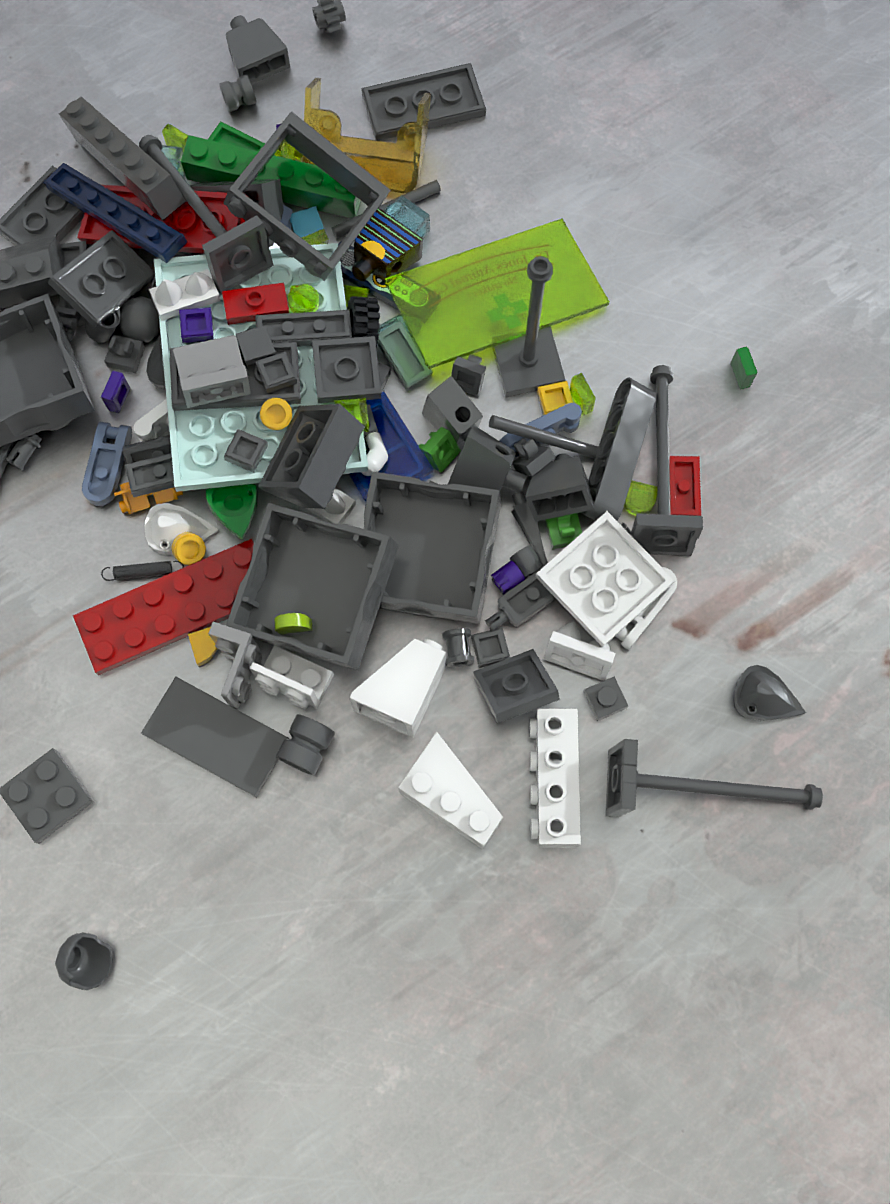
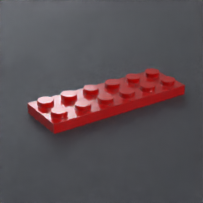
[77,184,247,254]
[73,538,254,676]

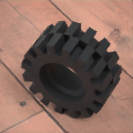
[347,296,380,348]

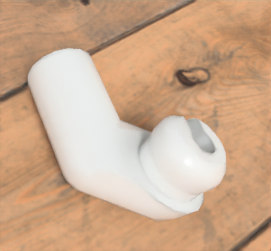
[361,432,388,476]

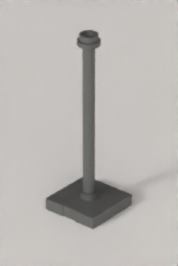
[139,135,274,295]
[491,256,565,398]
[630,365,703,556]
[606,739,823,817]

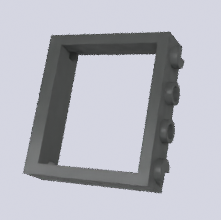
[223,111,391,281]

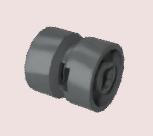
[276,714,335,776]

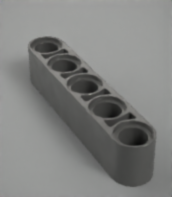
[581,377,656,521]

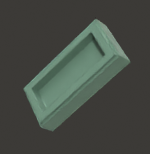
[377,320,433,390]

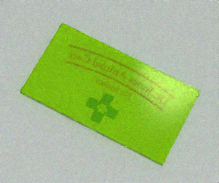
[385,218,610,369]

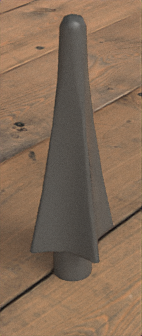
[511,491,548,567]

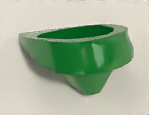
[206,483,258,540]

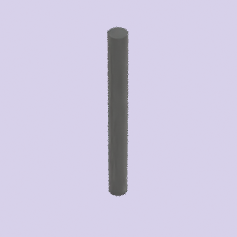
[331,180,441,239]
[489,415,599,458]

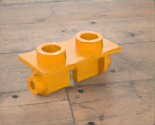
[114,482,183,514]

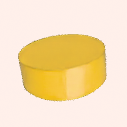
[260,398,292,430]
[172,532,206,565]

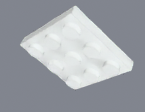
[535,511,675,648]

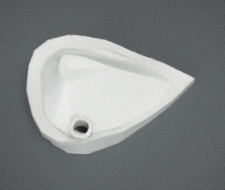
[144,503,219,556]

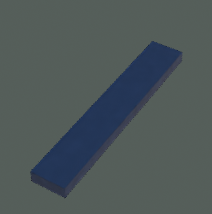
[43,163,187,263]

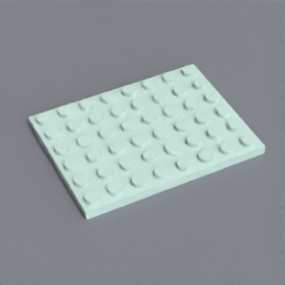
[154,243,368,492]

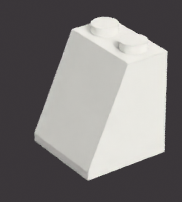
[350,639,446,738]

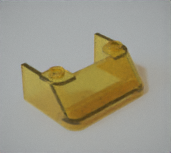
[302,78,431,193]

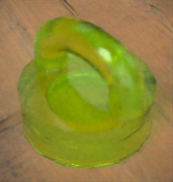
[288,284,319,313]

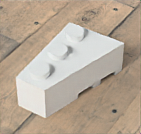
[398,732,503,850]

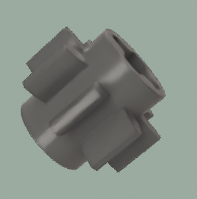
[312,0,346,34]

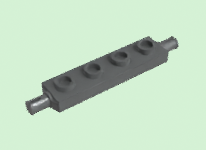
[485,523,631,631]

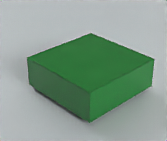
[730,346,758,389]

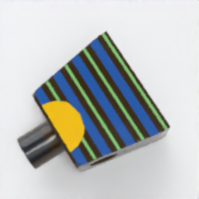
[351,208,423,282]

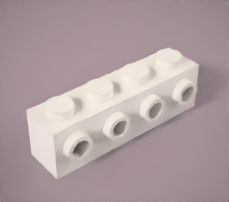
[529,709,581,848]

